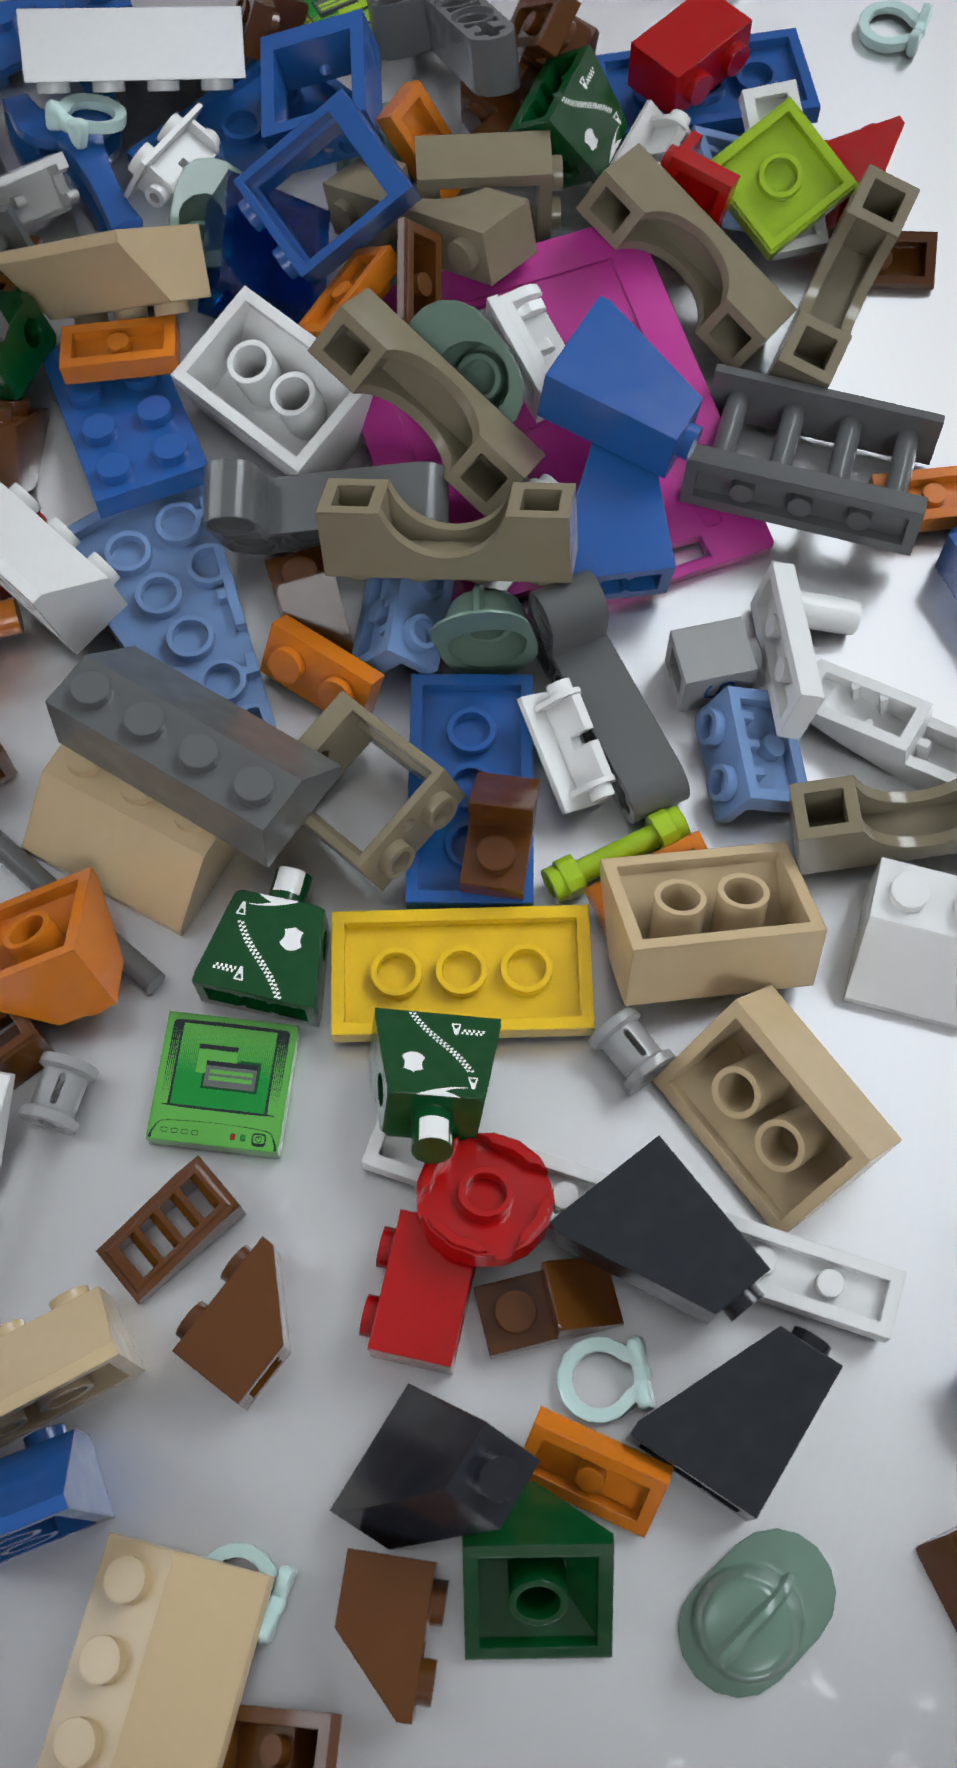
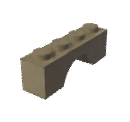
[576,143,797,368]
[322,157,537,286]
[767,164,921,388]
[307,287,546,517]
[316,478,578,586]
[789,775,957,875]

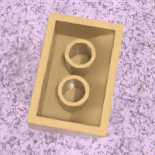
[0,224,211,325]
[22,744,238,936]
[600,841,828,1006]
[652,985,902,1233]
[0,1285,146,1448]
[37,1532,275,1768]

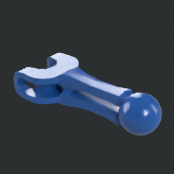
[2,81,143,233]

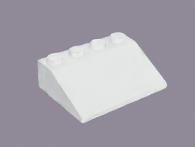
[16,6,246,94]

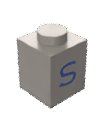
[665,616,763,712]

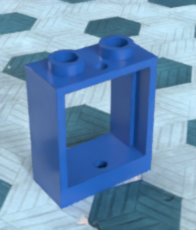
[260,8,384,173]
[233,88,422,286]

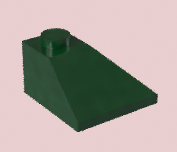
[462,1481,614,1660]

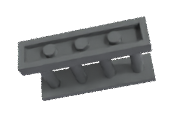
[679,363,946,556]

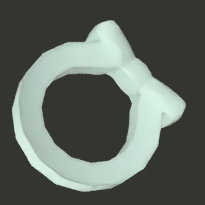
[857,0,933,58]
[45,93,127,149]
[557,1335,655,1423]
[206,1542,297,1644]

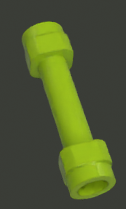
[541,806,691,904]

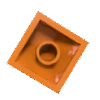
[0,867,124,1026]

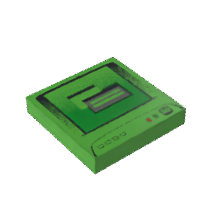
[146,1011,301,1159]

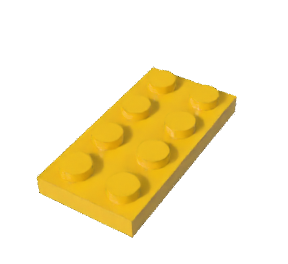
[331,905,595,1043]

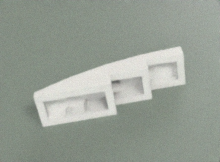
[811,658,957,790]

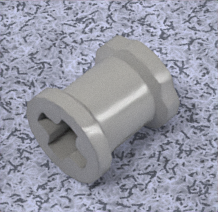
[589,1005,676,1094]
[18,1051,99,1135]

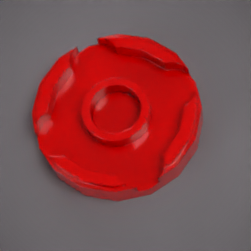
[416,1133,555,1267]

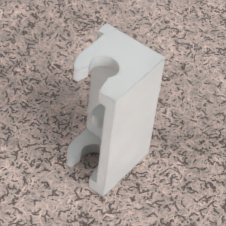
[0,151,80,229]
[485,283,565,423]

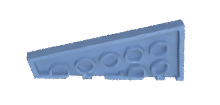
[68,485,276,727]

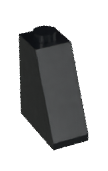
[548,1135,771,1324]
[625,1326,843,1521]
[330,1383,540,1550]

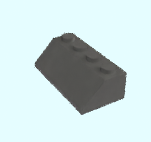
[45,646,342,868]

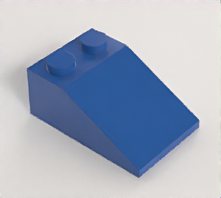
[0,1423,115,1564]

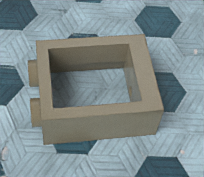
[415,130,563,243]
[298,691,466,891]

